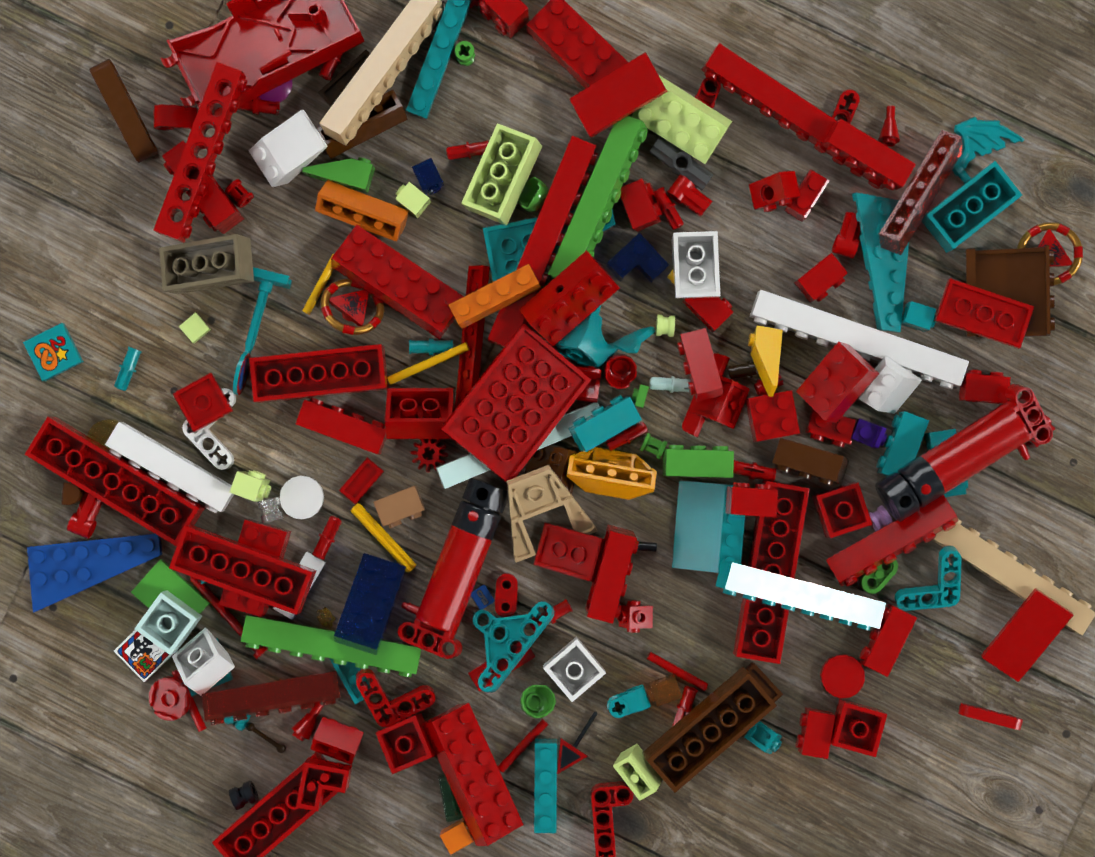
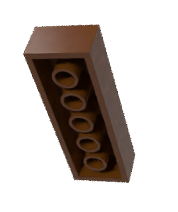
[643,666,777,793]

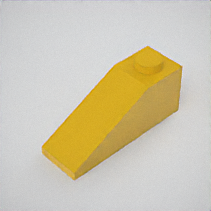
[748,325,783,397]

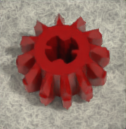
[411,439,448,473]

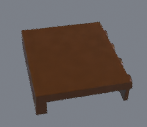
[966,245,1055,338]

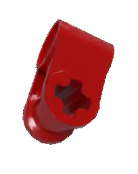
[695,77,721,109]

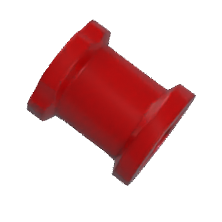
[225,179,254,208]

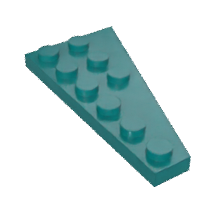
[483,210,615,282]

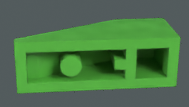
[302,157,375,194]

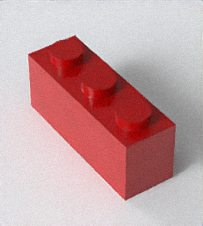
[677,328,723,402]
[859,604,917,677]

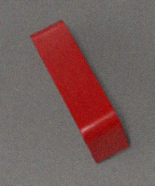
[591,781,633,857]

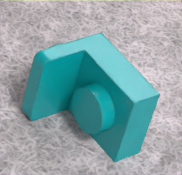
[744,721,783,754]

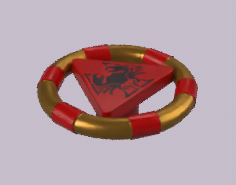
[1017,222,1083,285]
[321,278,384,335]

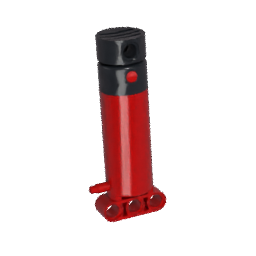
[875,384,1053,522]
[398,478,508,659]

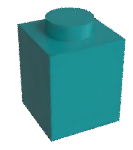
[901,301,936,332]

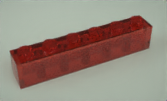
[879,130,963,255]
[202,671,340,725]

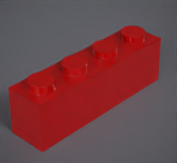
[822,119,916,190]
[295,397,386,455]

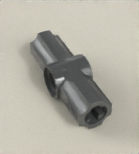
[649,136,713,191]

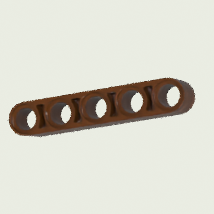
[89,59,158,163]

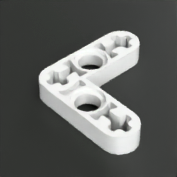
[182,388,236,470]

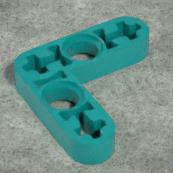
[894,546,962,611]

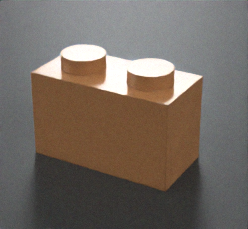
[373,486,426,528]

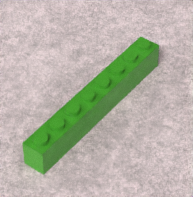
[548,116,647,279]
[241,615,421,677]

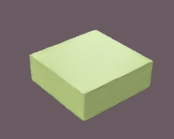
[179,312,211,344]

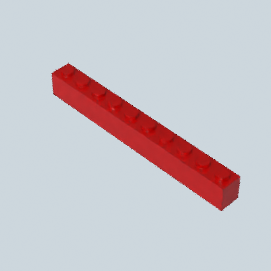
[701,43,885,189]
[488,136,598,348]

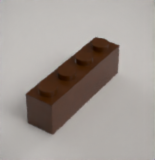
[317,90,408,159]

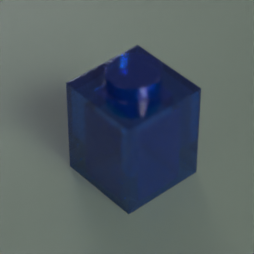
[412,158,444,195]

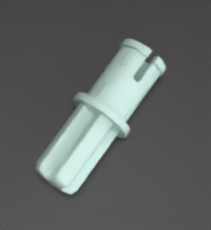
[649,376,691,393]

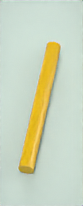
[387,342,470,384]

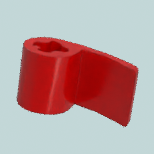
[154,104,197,131]

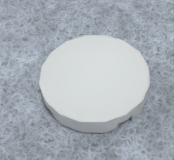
[279,476,324,519]

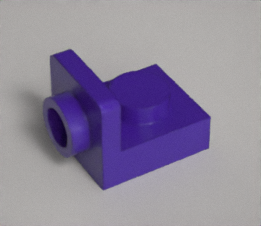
[851,418,887,449]

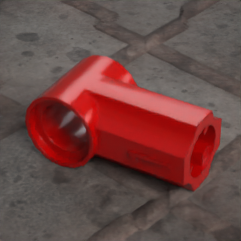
[667,174,713,217]
[832,212,861,259]
[67,492,103,539]

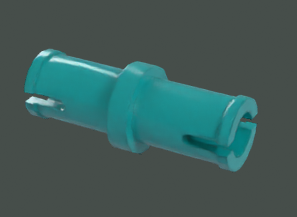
[409,338,453,356]

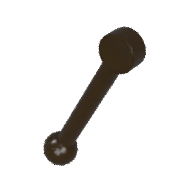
[246,723,286,753]

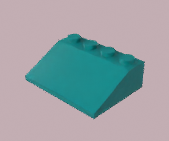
[672,481,745,573]

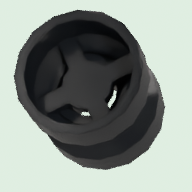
[229,781,259,810]

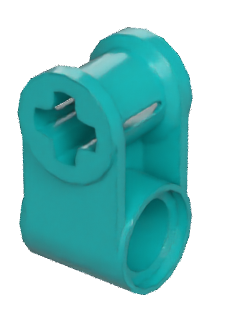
[607,685,651,718]

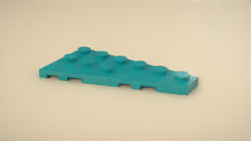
[852,192,913,333]

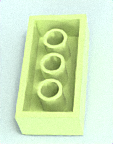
[632,75,732,164]
[461,123,542,226]

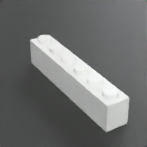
[105,422,234,513]

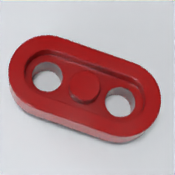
[495,573,518,617]

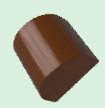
[62,482,85,505]

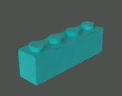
[534,739,557,833]

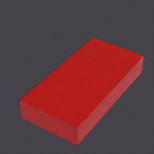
[339,457,384,505]

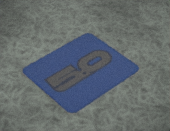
[471,585,495,610]

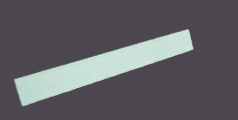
[436,402,600,489]

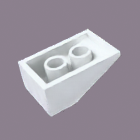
[249,110,328,187]
[672,231,720,298]

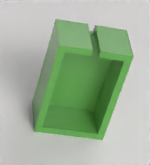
[663,445,734,478]

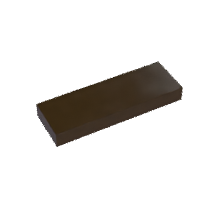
[318,49,370,107]

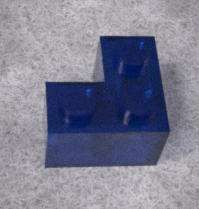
[606,233,669,283]

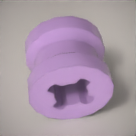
[869,505,893,531]

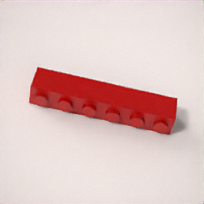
[826,495,958,587]

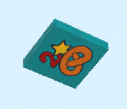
[23,323,84,382]

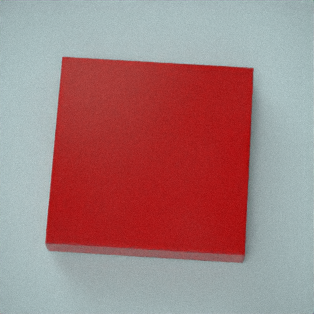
[173,372,233,432]

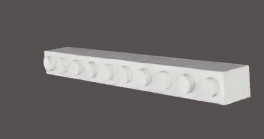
[749,290,969,390]

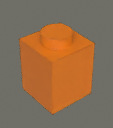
[440,818,474,855]

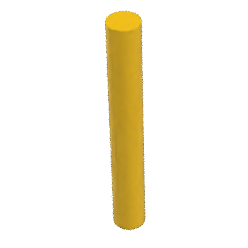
[302,254,334,315]

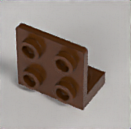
[525,445,579,494]

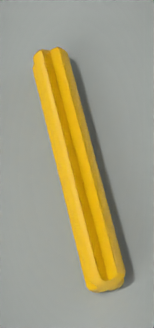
[351,503,416,573]

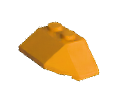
[566,447,657,500]

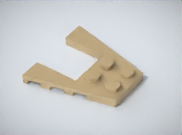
[507,465,597,563]

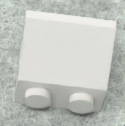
[859,356,922,414]
[172,627,235,696]

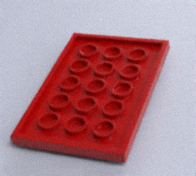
[440,324,591,483]

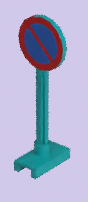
[233,267,292,395]

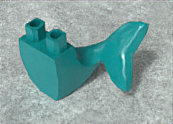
[556,305,656,368]

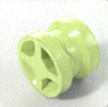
[656,314,675,337]

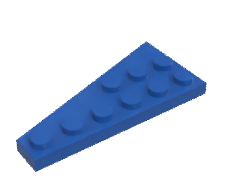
[27,534,162,613]

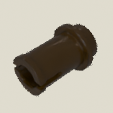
[728,361,757,380]

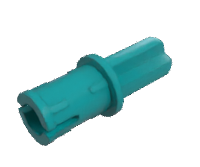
[114,347,142,391]

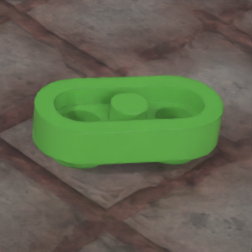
[860,560,898,594]

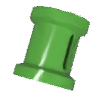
[455,41,475,66]
[640,433,667,459]

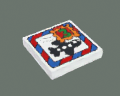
[114,630,173,682]

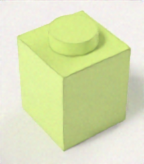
[395,182,431,219]

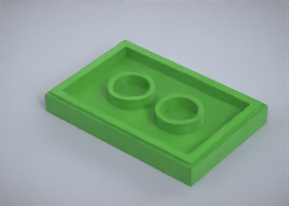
[131,559,210,614]

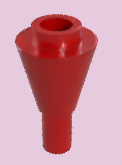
[878,106,900,147]
[291,702,324,742]

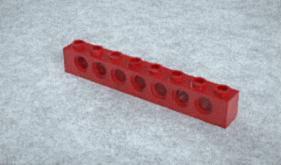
[153,62,247,243]

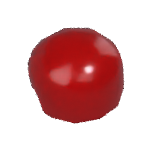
[604,354,637,389]

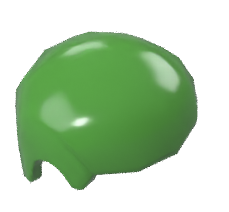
[518,177,548,212]
[520,685,556,718]

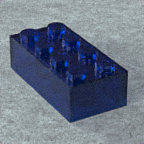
[334,553,406,655]

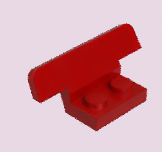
[682,353,750,438]

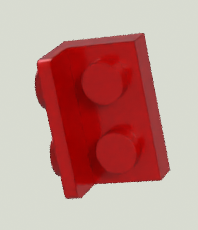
[805,408,856,448]

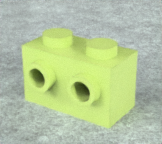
[230,470,271,502]
[613,744,663,801]

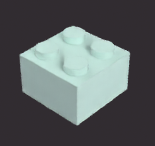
[134,590,202,655]

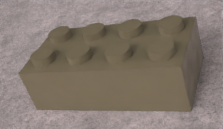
[159,234,254,294]

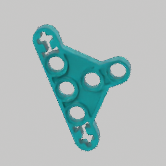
[473,601,555,693]

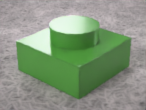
[631,384,649,409]

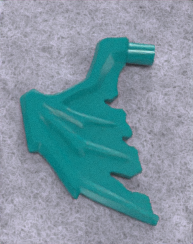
[951,117,1025,184]

